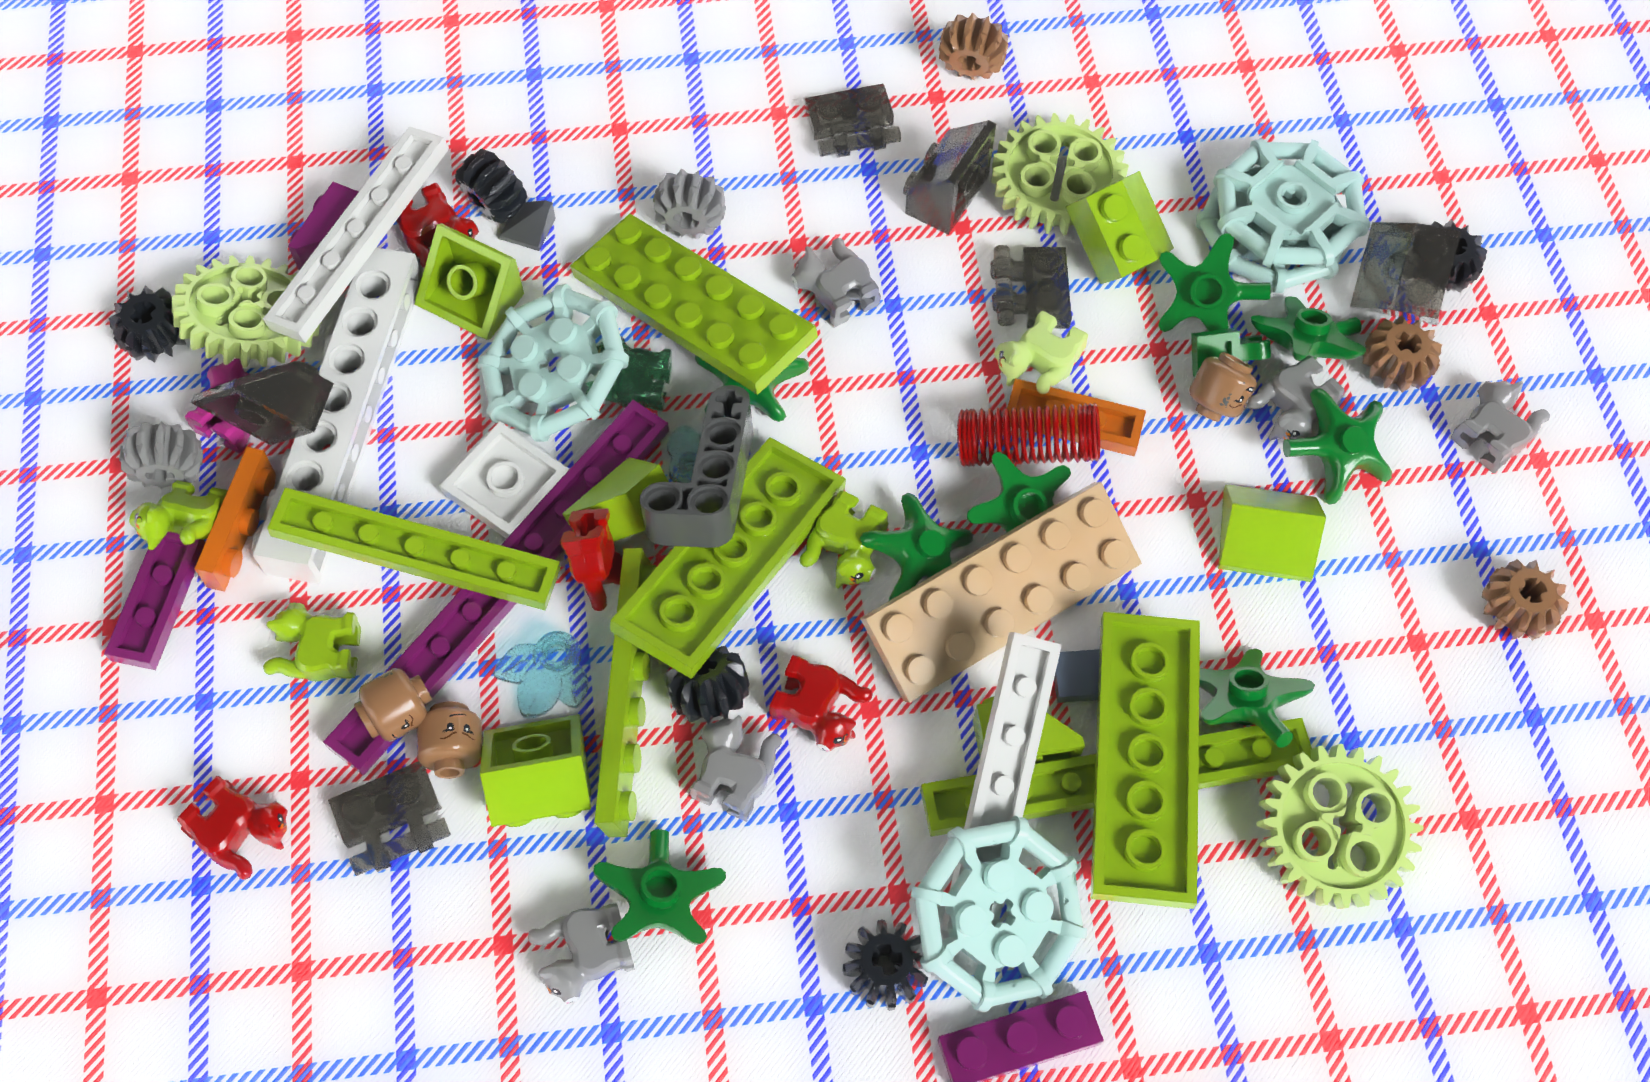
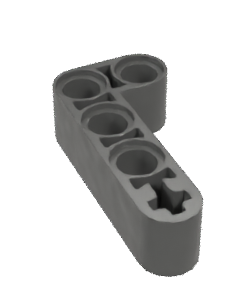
[640,385,753,548]

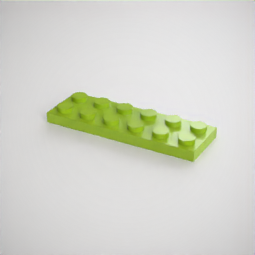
[570,213,818,395]
[610,437,846,679]
[1090,611,1200,909]

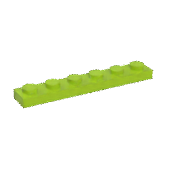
[267,487,560,611]
[594,548,656,838]

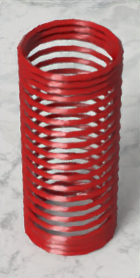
[957,403,1100,467]

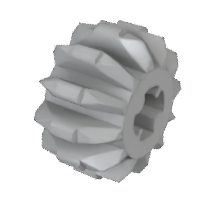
[653,168,726,239]
[119,421,203,490]

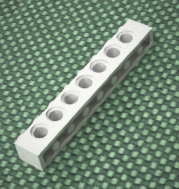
[252,247,422,584]

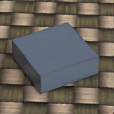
[1054,649,1100,703]

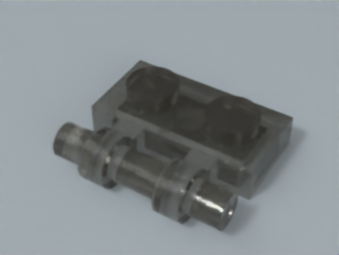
[805,83,901,158]
[990,245,1072,329]
[328,761,452,876]

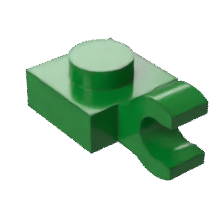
[1191,328,1271,377]

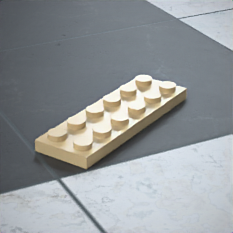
[860,482,1142,703]

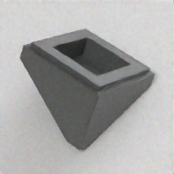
[500,200,556,251]

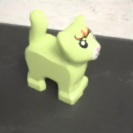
[994,311,1088,394]

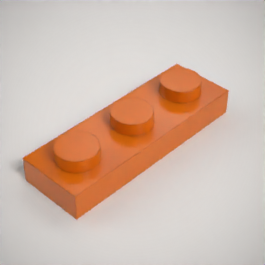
[1007,378,1146,457]
[195,446,276,592]

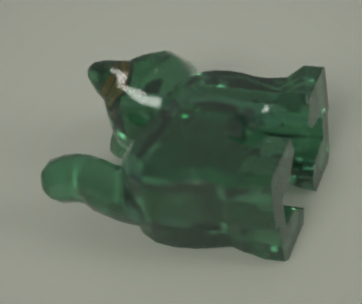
[585,336,673,411]

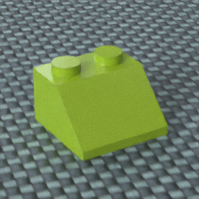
[1065,171,1174,284]
[480,714,592,827]

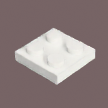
[440,421,569,539]

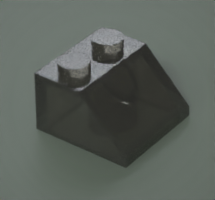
[903,120,997,235]
[1350,222,1461,326]
[190,361,334,445]

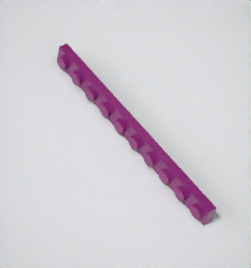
[323,400,669,776]

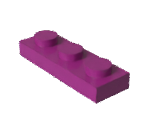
[104,532,206,671]
[937,991,1104,1082]

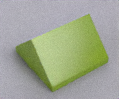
[414,223,524,340]
[1218,484,1326,582]

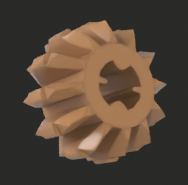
[939,12,1009,81]
[1362,315,1443,393]
[1481,559,1569,641]

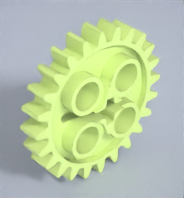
[991,113,1129,235]
[172,255,322,368]
[1256,744,1424,909]

